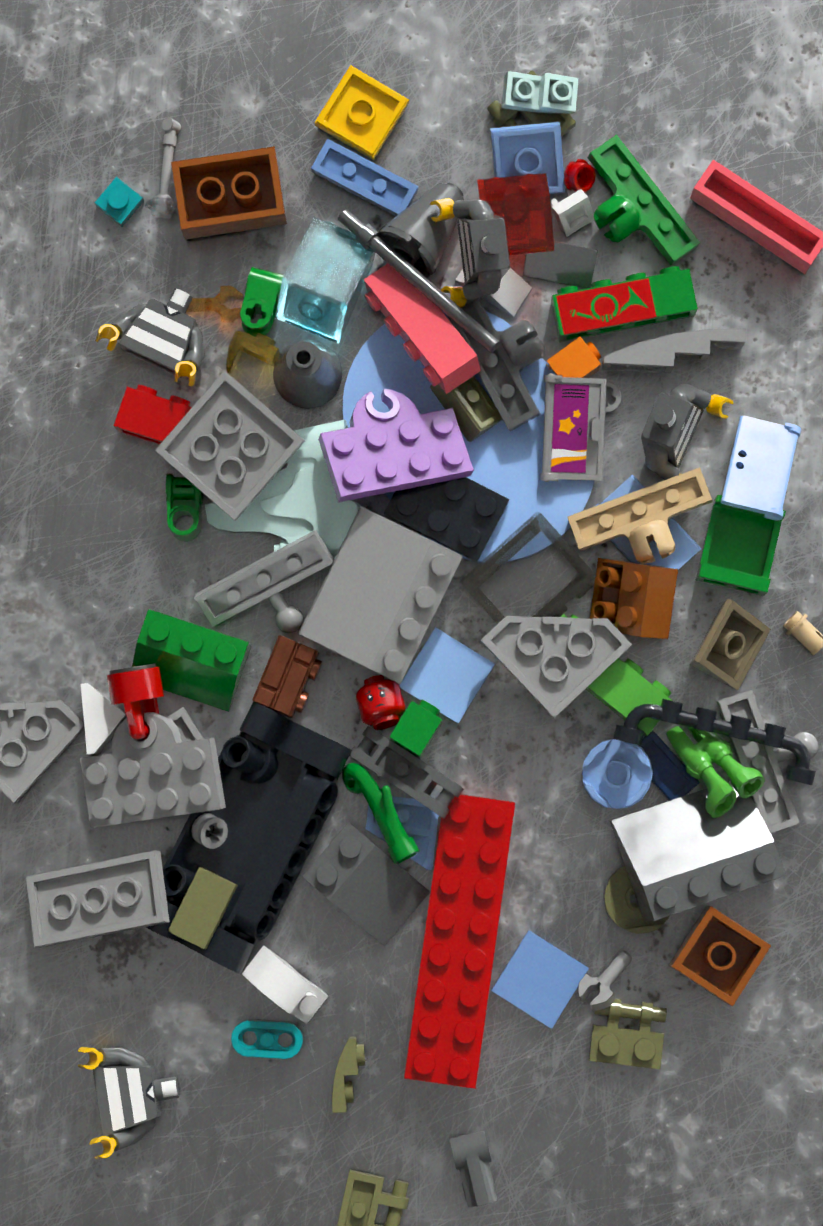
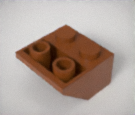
[590,558,678,639]

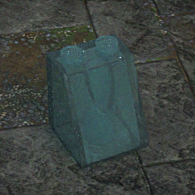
[275,217,376,344]

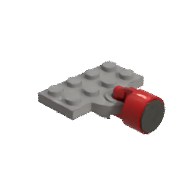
[80,664,226,828]

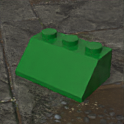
[132,609,252,712]

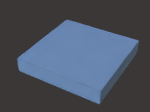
[491,930,589,1029]

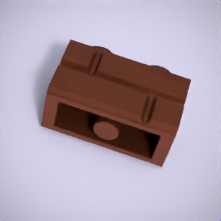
[252,635,323,718]

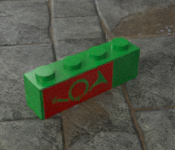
[551,266,698,343]

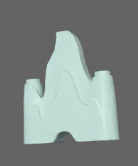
[205,419,361,559]

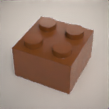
[668,905,771,1006]

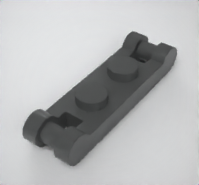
[350,726,464,819]

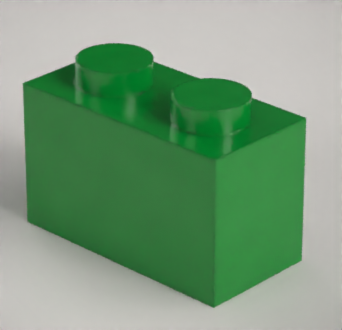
[389,699,442,759]

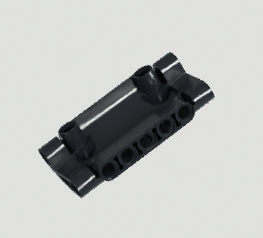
[146,701,352,974]

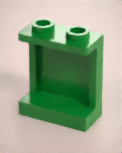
[695,495,786,596]

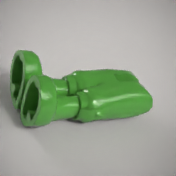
[666,726,765,818]

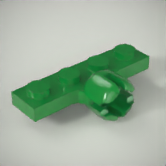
[587,135,701,266]

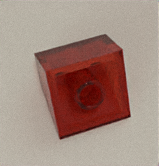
[477,173,554,255]

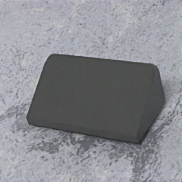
[523,238,598,288]

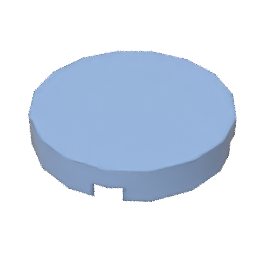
[582,739,653,809]

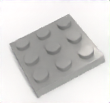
[155,370,305,521]

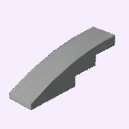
[602,328,746,373]

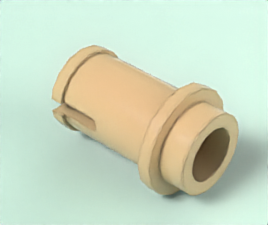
[783,611,823,656]

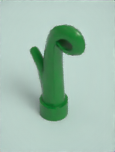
[342,763,420,865]

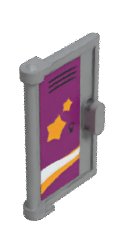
[540,373,607,482]

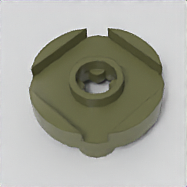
[604,865,670,934]

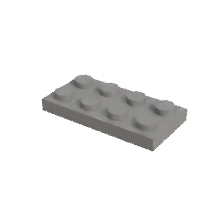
[26,850,170,948]

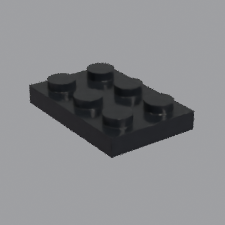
[384,477,509,563]

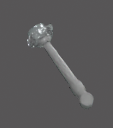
[145,117,181,218]

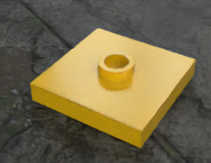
[314,65,409,160]

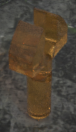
[186,285,244,323]

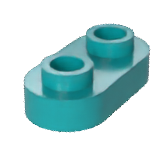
[231,1020,303,1059]

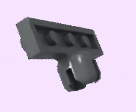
[447,299,545,431]

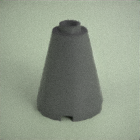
[379,183,464,279]
[273,340,342,409]

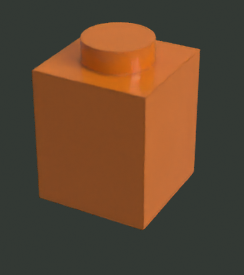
[546,336,602,378]

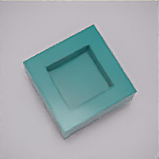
[94,176,144,227]

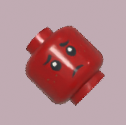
[356,675,405,730]

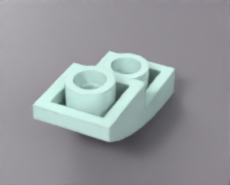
[502,71,579,114]

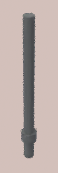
[338,209,500,353]

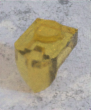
[226,331,280,374]

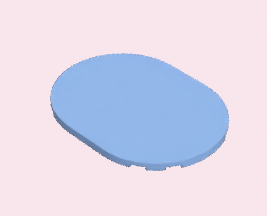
[343,310,594,564]

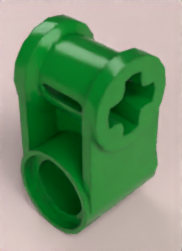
[240,267,286,339]
[166,473,203,542]

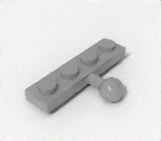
[194,530,334,633]
[717,689,818,833]

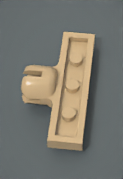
[567,467,713,564]

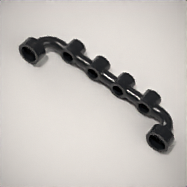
[613,699,816,785]

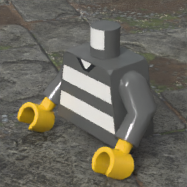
[430,198,510,307]
[95,288,205,386]
[641,384,733,480]
[78,1047,179,1160]

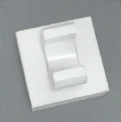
[551,189,594,237]

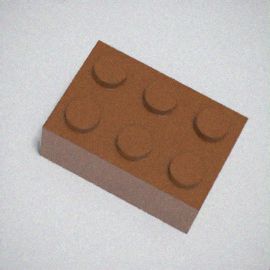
[171,146,287,240]

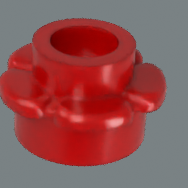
[564,159,596,192]

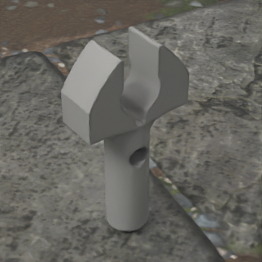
[579,951,632,1011]

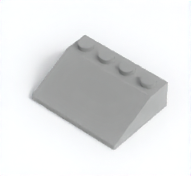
[299,506,463,684]

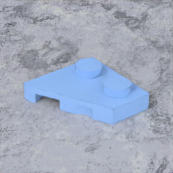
[366,796,439,870]

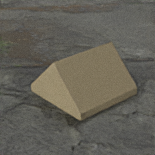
[690,599,771,690]

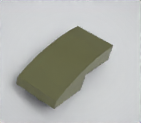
[332,1036,366,1113]

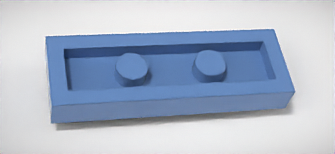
[311,139,419,216]

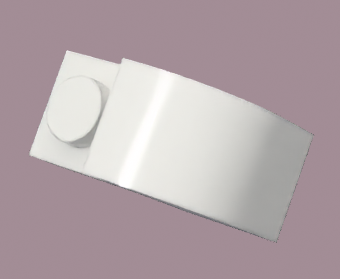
[242,945,328,1024]

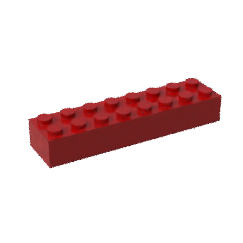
[404,795,515,1089]

